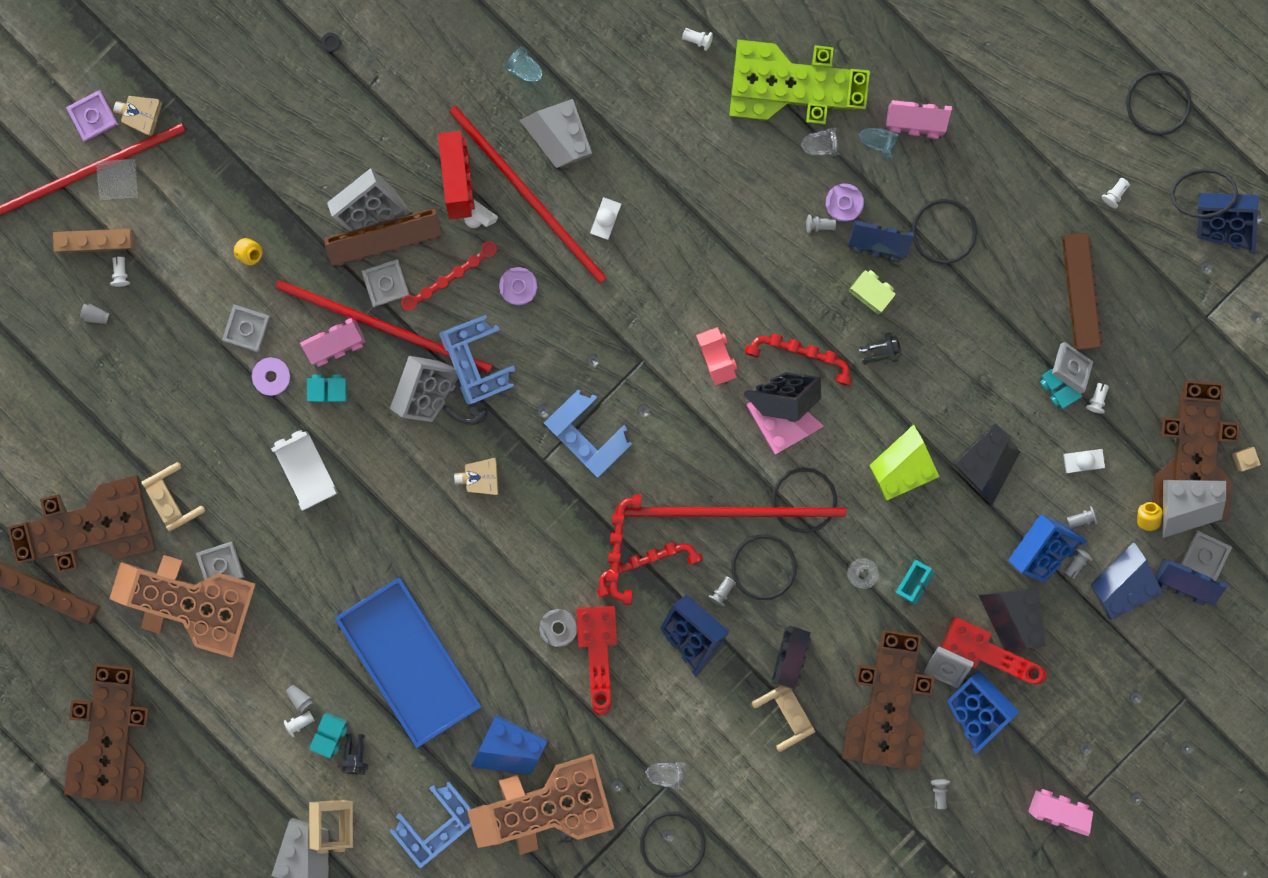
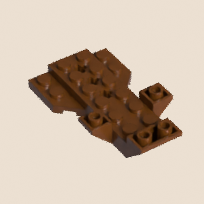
[1152,380,1240,519]
[7,475,156,574]
[842,630,935,771]
[64,664,149,803]

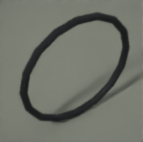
[1126,70,1192,136]
[1170,169,1238,218]
[912,199,977,264]
[772,467,837,533]
[731,535,796,600]
[640,812,705,877]

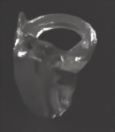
[800,128,840,156]
[645,762,686,790]

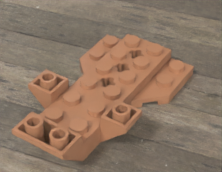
[109,555,255,658]
[467,754,614,855]

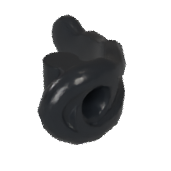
[443,405,488,425]

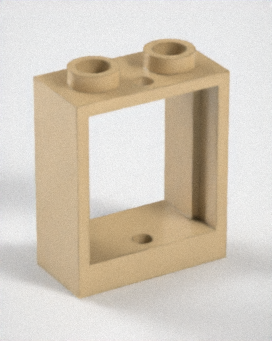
[309,800,353,854]

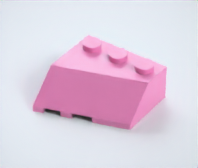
[885,100,952,139]
[300,318,366,367]
[746,402,823,455]
[1028,789,1093,836]

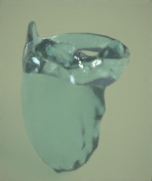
[503,46,542,82]
[859,128,899,159]

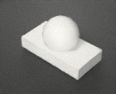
[590,197,621,240]
[464,200,498,228]
[1063,449,1105,473]

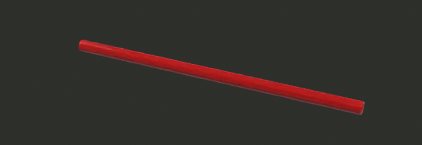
[449,105,607,284]
[0,123,186,216]
[276,280,492,373]
[616,507,846,517]

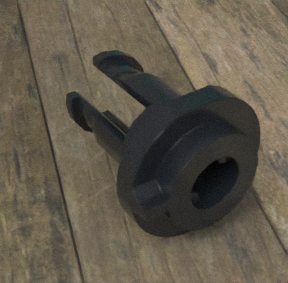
[859,332,902,365]
[337,733,368,775]

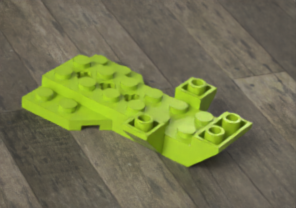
[729,40,870,124]

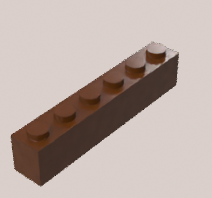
[324,208,442,266]
[1061,232,1103,350]
[0,561,101,625]

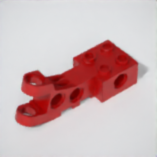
[576,605,617,716]
[940,616,1047,685]

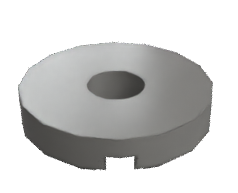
[539,609,577,647]

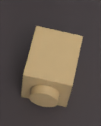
[1231,447,1261,471]

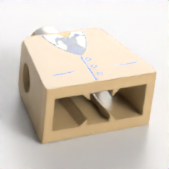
[113,96,163,137]
[454,458,499,495]

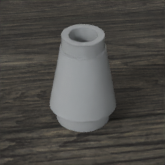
[79,303,109,324]
[285,685,313,713]

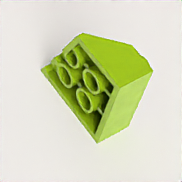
[869,425,939,501]

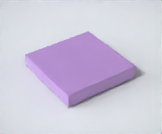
[66,90,119,142]

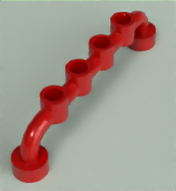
[401,241,497,311]
[744,334,852,386]
[606,494,642,606]
[596,542,703,598]

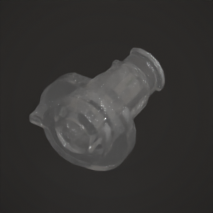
[847,558,879,589]

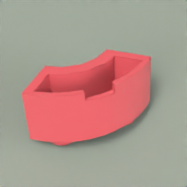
[696,327,737,386]

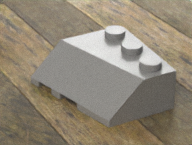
[519,99,592,169]
[327,168,411,231]
[390,356,458,422]
[1163,480,1226,538]
[271,818,329,878]

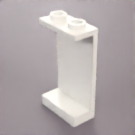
[271,430,338,511]

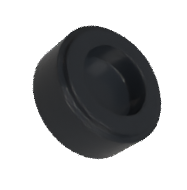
[321,32,341,53]

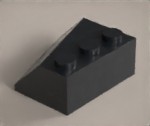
[744,372,821,422]
[952,424,1020,505]
[978,588,1046,650]
[771,626,811,690]

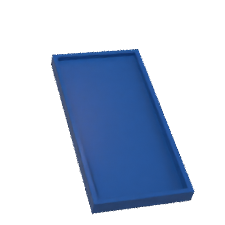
[335,577,482,748]

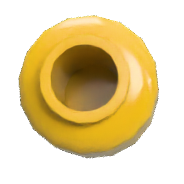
[234,238,263,266]
[1137,502,1163,531]

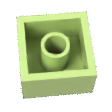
[848,270,895,314]

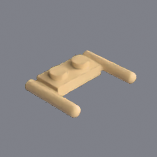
[142,462,205,532]
[752,686,815,752]

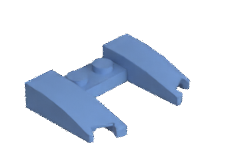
[439,315,515,404]
[544,390,632,478]
[390,782,473,869]

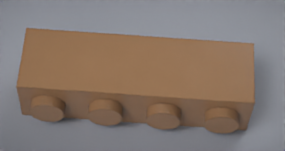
[53,229,135,253]

